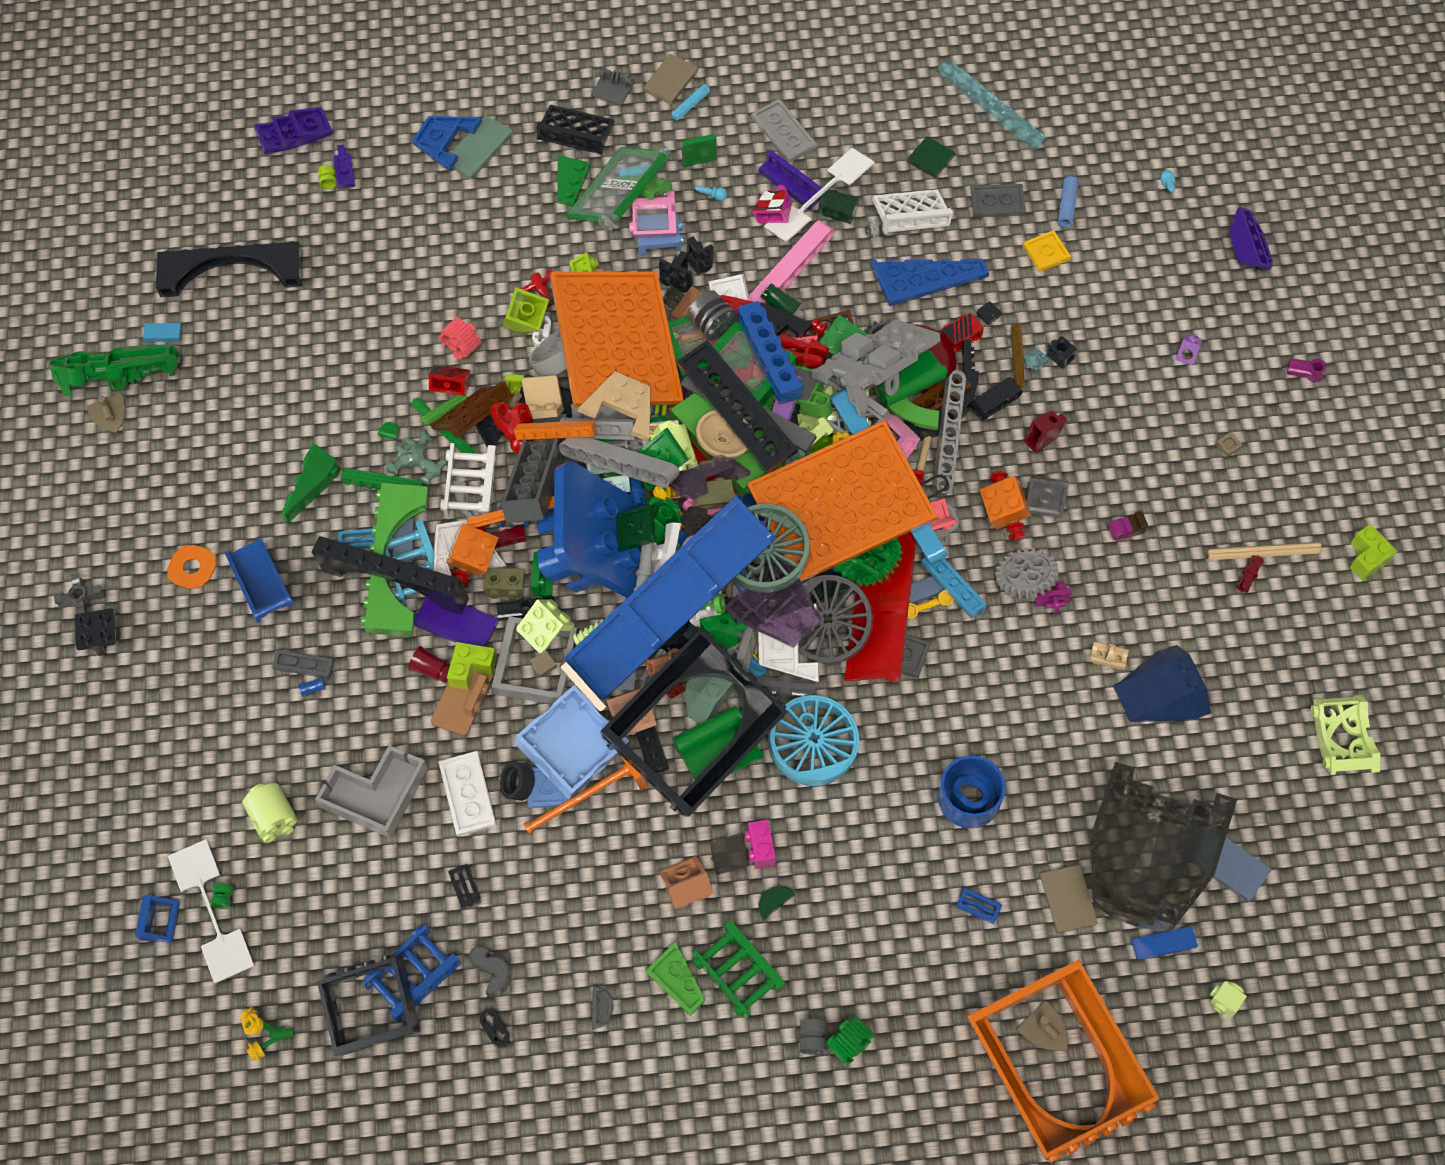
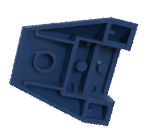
[1114,645,1211,722]

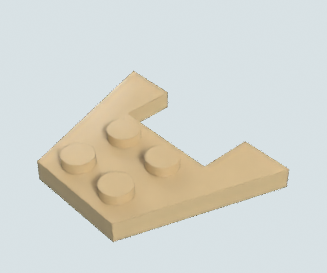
[577,371,650,442]

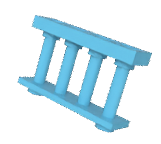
[385,520,434,606]

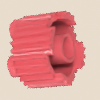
[438,317,482,360]

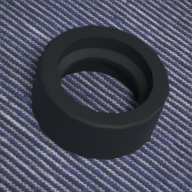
[500,761,535,801]

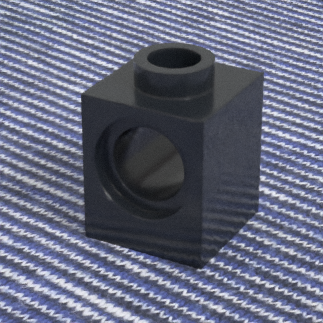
[1047,336,1078,369]

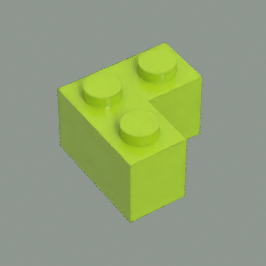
[1350,524,1398,581]
[447,642,497,690]

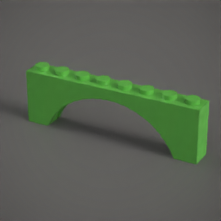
[361,483,428,637]

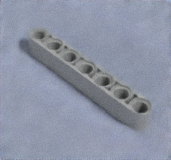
[932,370,966,498]
[559,437,679,488]

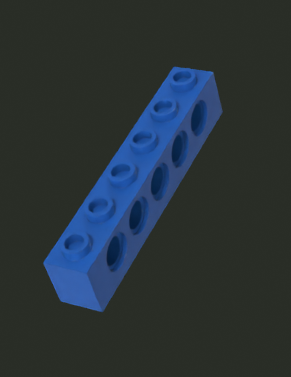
[737,301,804,405]

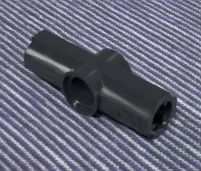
[496,596,555,621]

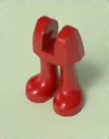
[779,333,829,368]

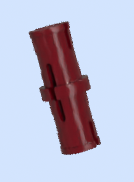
[1237,555,1264,593]

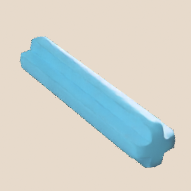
[671,84,710,121]

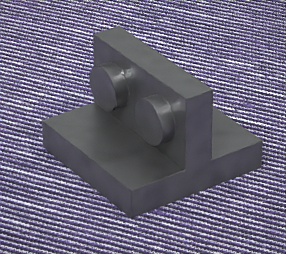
[1026,476,1069,518]

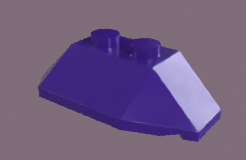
[1229,207,1273,270]

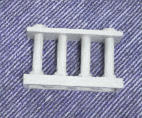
[440,443,496,518]

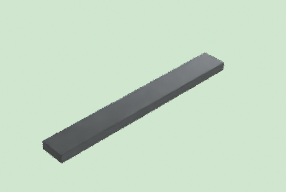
[680,375,817,453]

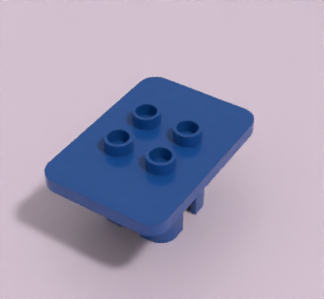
[538,461,659,598]

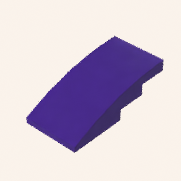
[254,107,332,154]

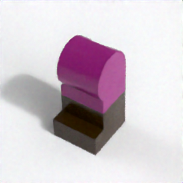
[1108,510,1148,540]

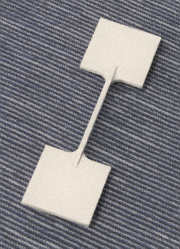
[764,148,875,242]
[168,839,254,984]

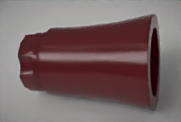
[408,646,450,683]

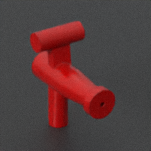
[520,269,553,307]

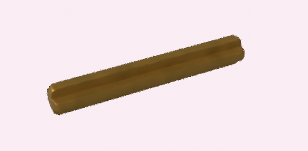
[1011,324,1025,388]

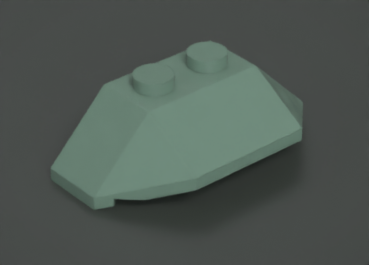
[684,677,736,724]

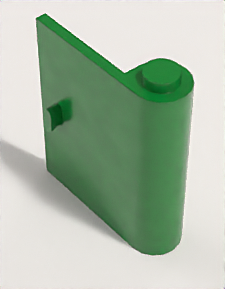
[876,349,948,407]
[672,706,764,780]

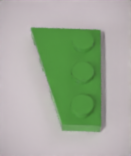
[646,941,705,1016]

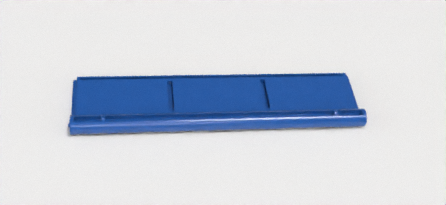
[564,496,776,700]

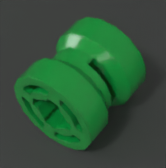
[210,883,234,909]

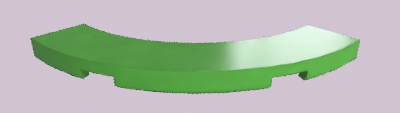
[873,385,939,430]

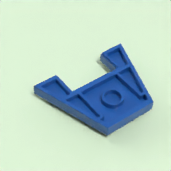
[412,116,482,171]

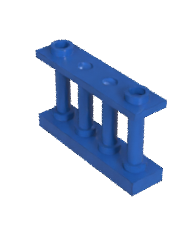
[362,925,461,1023]

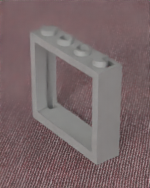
[492,617,578,704]

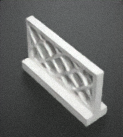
[872,189,953,233]

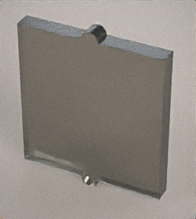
[710,833,750,875]

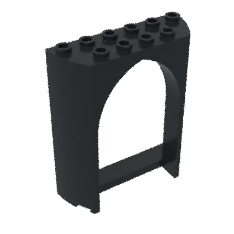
[600,628,788,817]

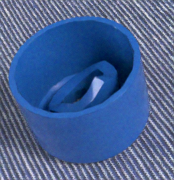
[938,756,1006,829]

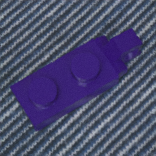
[333,144,355,189]

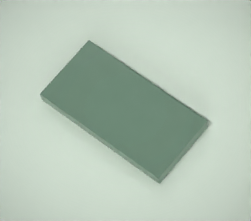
[451,115,513,180]

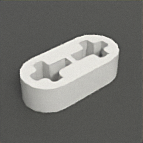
[532,315,552,347]

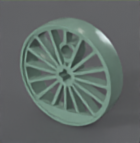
[733,504,810,593]

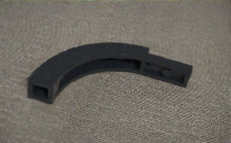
[905,340,979,441]

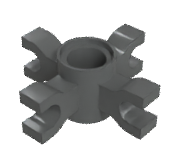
[54,573,105,614]

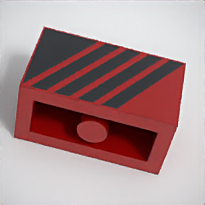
[941,313,984,353]
[429,365,470,396]

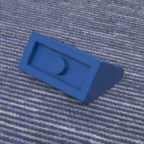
[135,895,180,943]

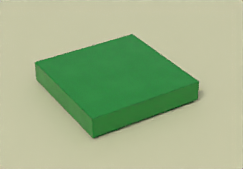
[681,134,717,168]

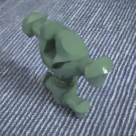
[386,430,448,485]

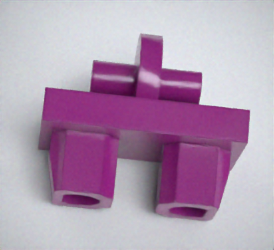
[1035,582,1072,613]

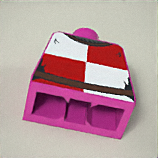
[752,185,792,223]

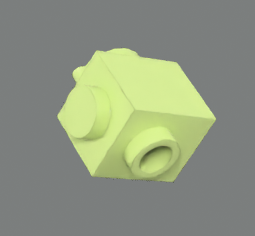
[1210,981,1247,1018]

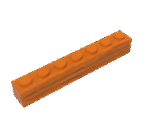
[514,420,597,440]

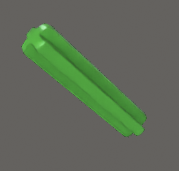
[421,395,467,425]

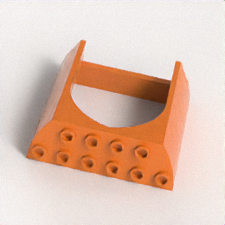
[967,960,1160,1163]

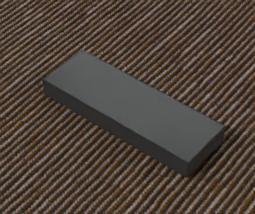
[272,650,335,679]

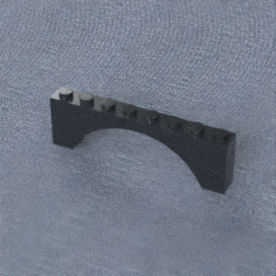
[156,241,303,298]
[311,536,469,615]

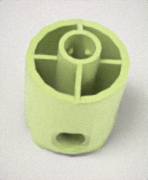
[650,420,698,471]
[242,783,297,843]

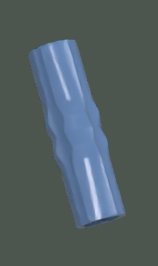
[1058,176,1079,227]

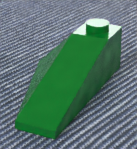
[281,443,340,523]

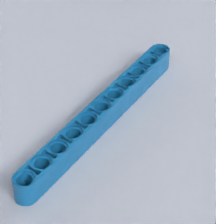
[830,388,948,565]

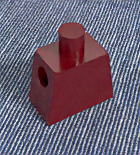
[1024,411,1067,454]

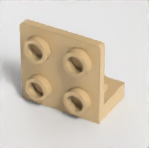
[522,375,564,419]

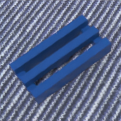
[956,887,1002,925]

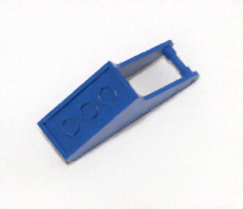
[224,536,294,623]

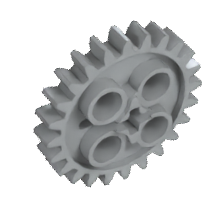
[995,548,1059,599]

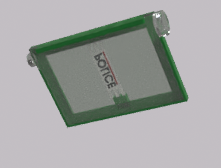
[565,145,671,231]

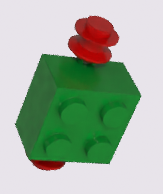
[810,315,868,360]

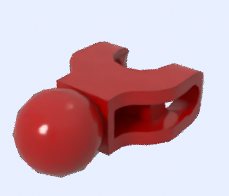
[491,402,532,454]

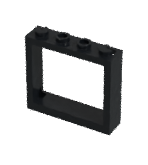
[317,954,421,1057]

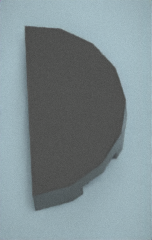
[592,986,614,1030]

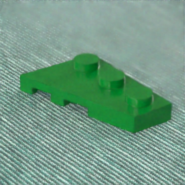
[557,155,591,207]

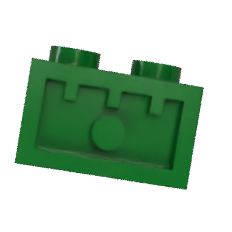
[531,552,553,597]

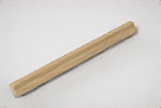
[1208,542,1322,560]

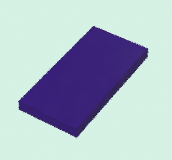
[414,597,499,647]

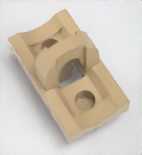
[1090,642,1129,670]

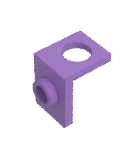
[1176,334,1203,365]

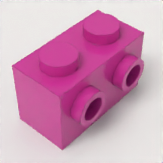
[745,820,776,869]

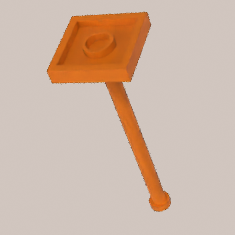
[524,755,648,834]

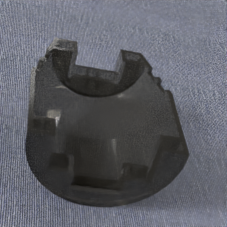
[1090,762,1237,931]

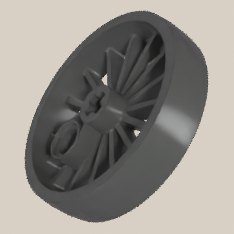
[784,575,873,664]

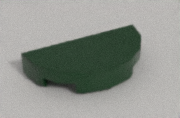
[759,886,795,921]

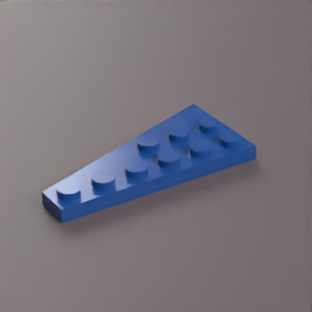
[870,259,989,306]

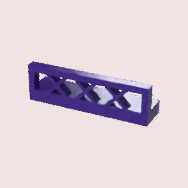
[758,149,822,211]

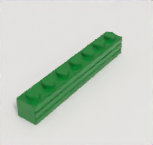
[341,468,424,489]

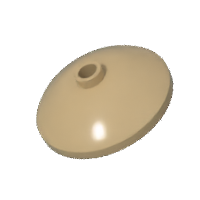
[696,410,748,459]

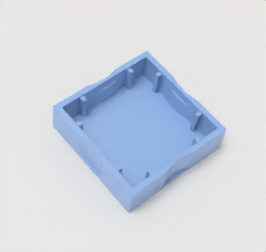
[514,685,629,800]

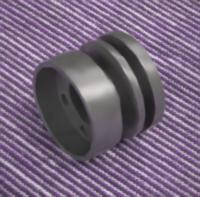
[687,290,737,340]

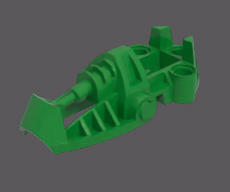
[49,345,181,397]

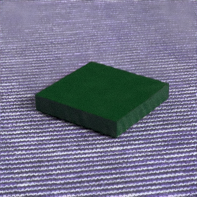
[907,136,955,178]
[616,504,655,552]

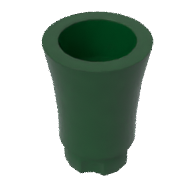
[760,283,802,315]

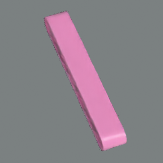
[749,220,834,305]

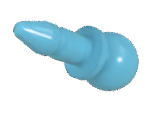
[1160,170,1175,193]
[695,186,727,201]

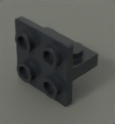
[659,251,693,293]
[75,608,116,656]

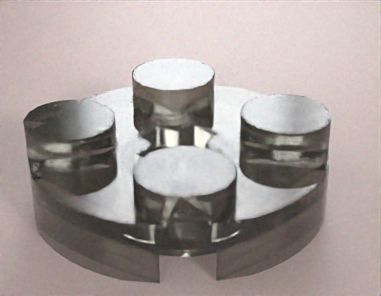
[680,506,715,536]

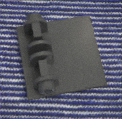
[591,68,635,106]

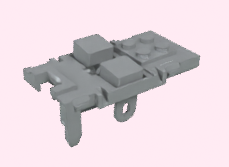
[811,319,940,418]

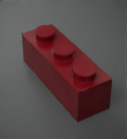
[490,526,526,549]

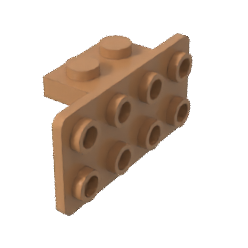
[431,668,496,736]

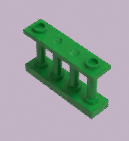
[692,920,785,1020]

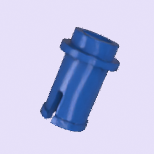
[299,678,325,697]

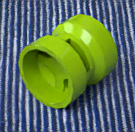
[318,165,337,189]

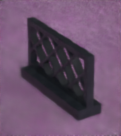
[536,105,614,154]

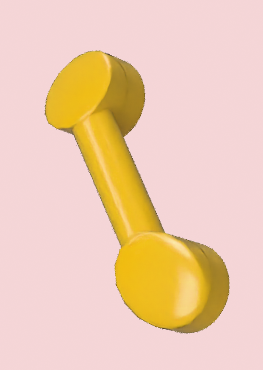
[908,590,954,619]

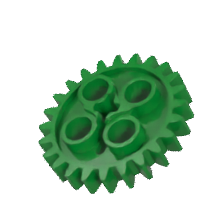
[851,538,903,587]

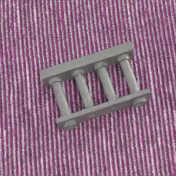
[560,403,636,440]

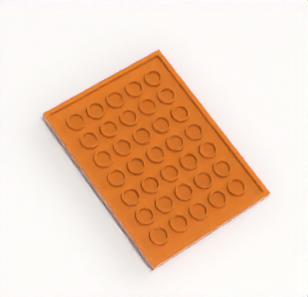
[550,272,684,407]
[747,420,938,584]

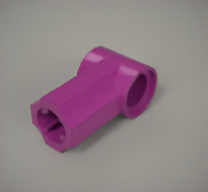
[1287,358,1326,382]

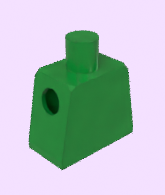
[700,613,747,650]

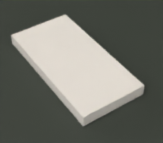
[438,751,496,837]

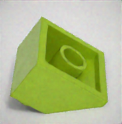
[502,287,550,333]

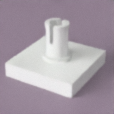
[709,274,750,301]

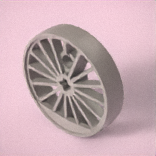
[529,328,567,376]

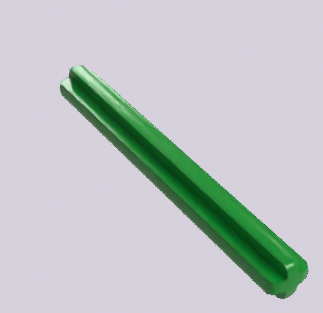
[411,397,477,453]

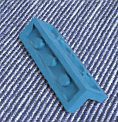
[921,557,987,618]

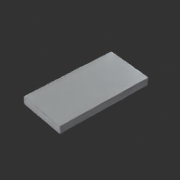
[751,99,817,163]

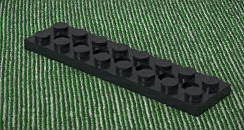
[677,340,798,474]

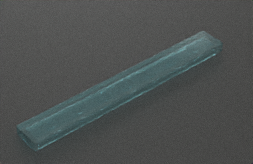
[937,59,1047,151]

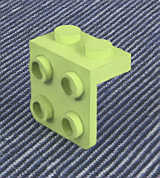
[517,599,575,653]

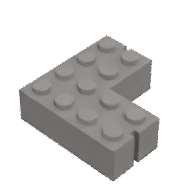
[315,745,428,839]

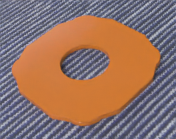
[167,545,216,589]

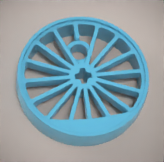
[768,695,859,786]

